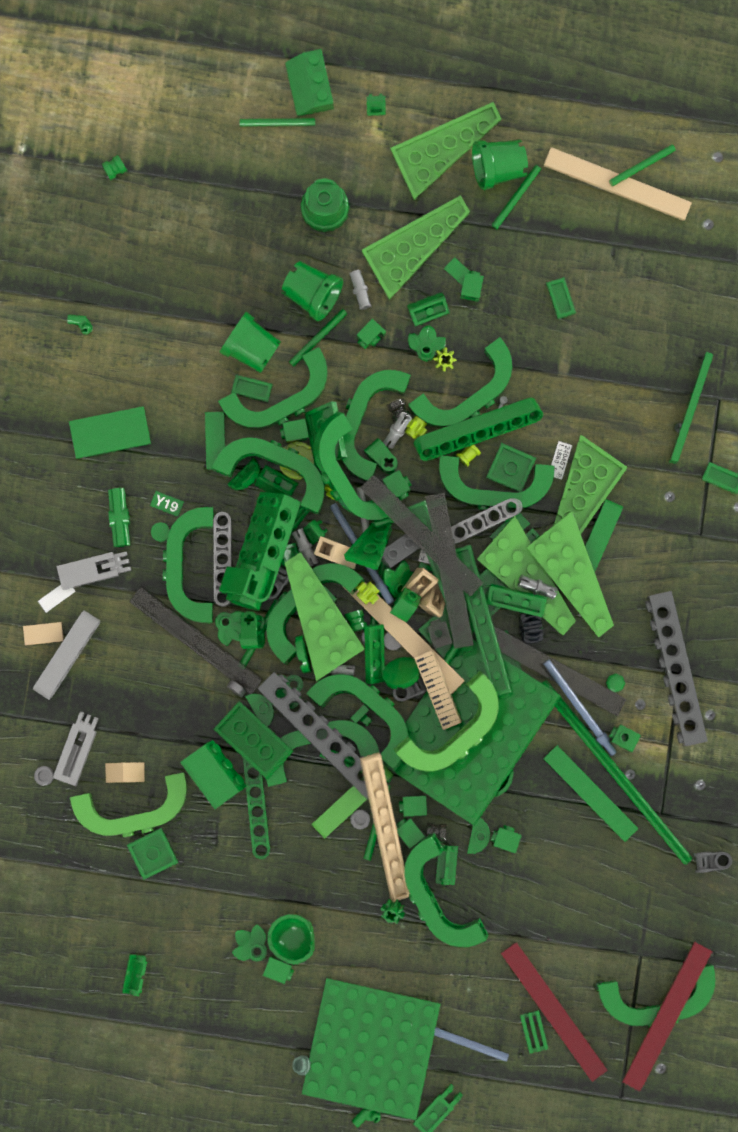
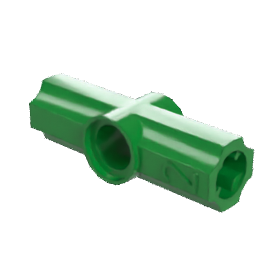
[108,488,131,547]

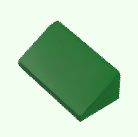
[407,292,450,326]
[255,465,299,497]

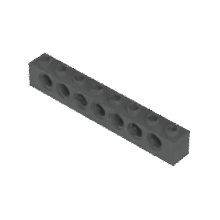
[645,591,708,747]
[258,672,369,800]

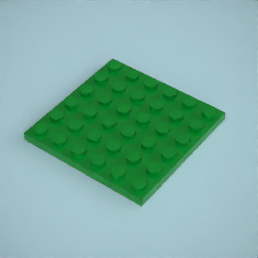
[302,978,441,1120]

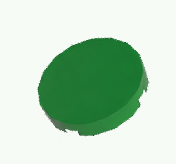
[295,635,312,674]
[382,657,420,689]

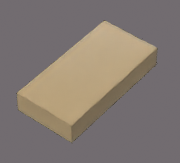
[23,622,64,646]

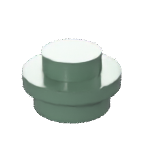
[293,1055,310,1075]

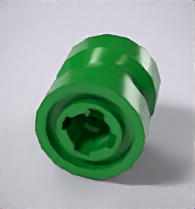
[102,155,127,180]
[344,609,367,632]

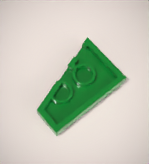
[344,520,392,570]

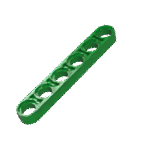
[243,758,270,859]

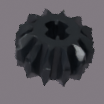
[518,613,544,644]

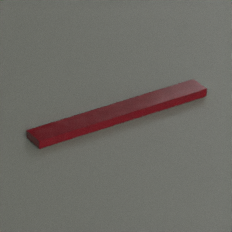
[501,942,608,1082]
[622,942,712,1091]

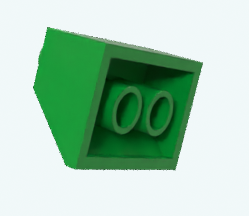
[285,49,334,117]
[180,740,247,809]

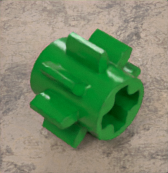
[380,899,405,924]

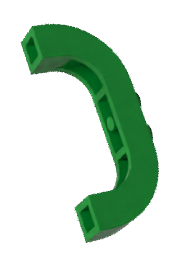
[408,337,512,429]
[218,347,328,430]
[341,370,411,484]
[314,412,401,520]
[212,438,325,515]
[439,456,555,512]
[163,507,214,624]
[267,563,365,665]
[306,674,409,771]
[266,720,380,787]
[404,832,489,947]
[596,964,715,1028]

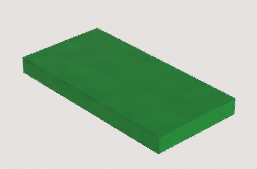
[69,406,151,459]
[214,701,293,780]

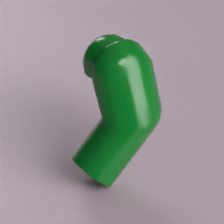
[67,314,93,335]
[352,1109,381,1128]

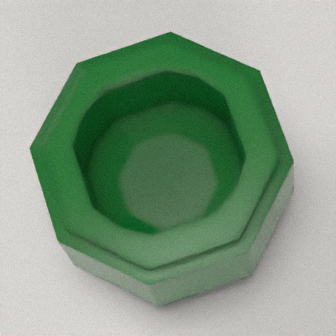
[606,673,625,693]

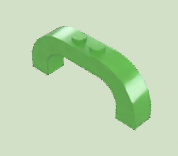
[393,671,498,771]
[70,772,188,838]

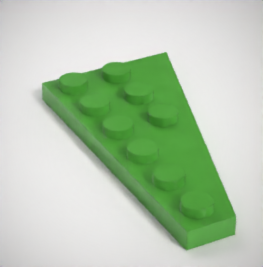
[390,102,501,200]
[361,195,470,300]
[554,435,628,534]
[527,511,614,637]
[476,516,576,635]
[285,552,365,681]

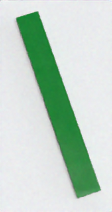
[452,545,512,697]

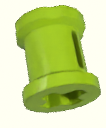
[456,445,481,467]

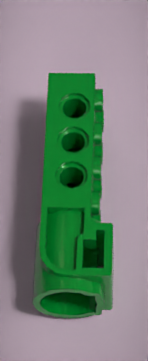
[219,492,301,611]

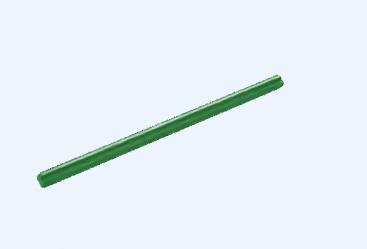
[542,680,692,865]

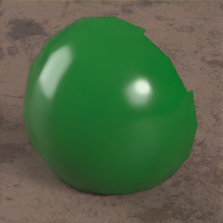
[267,914,315,964]

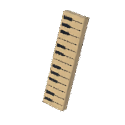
[414,650,462,730]

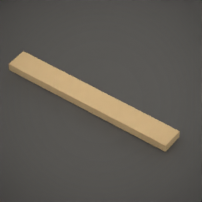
[544,147,692,221]
[343,582,465,695]
[360,753,410,902]

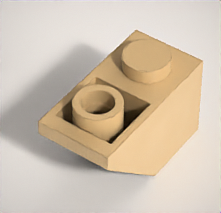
[314,536,356,569]

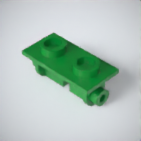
[435,845,458,885]
[122,954,148,996]

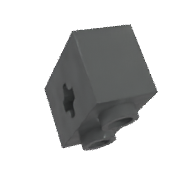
[381,531,422,569]

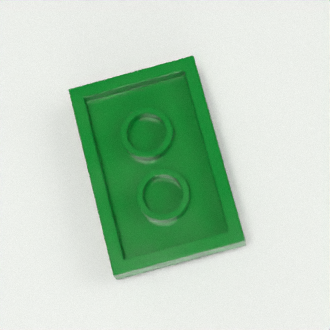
[305,401,347,468]

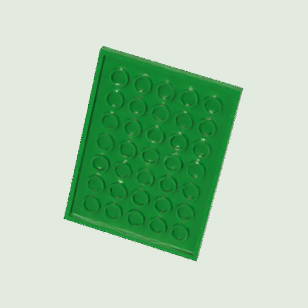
[382,637,561,826]

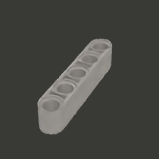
[439,498,522,549]
[214,512,232,607]
[33,610,101,700]

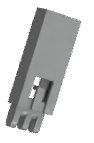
[57,552,131,590]
[53,712,99,786]

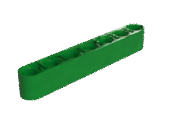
[414,398,543,461]

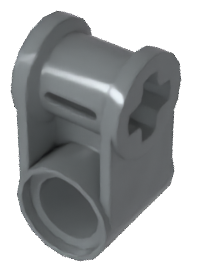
[267,566,289,601]
[392,673,427,702]
[693,851,732,873]

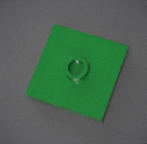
[486,443,536,493]
[127,828,179,880]

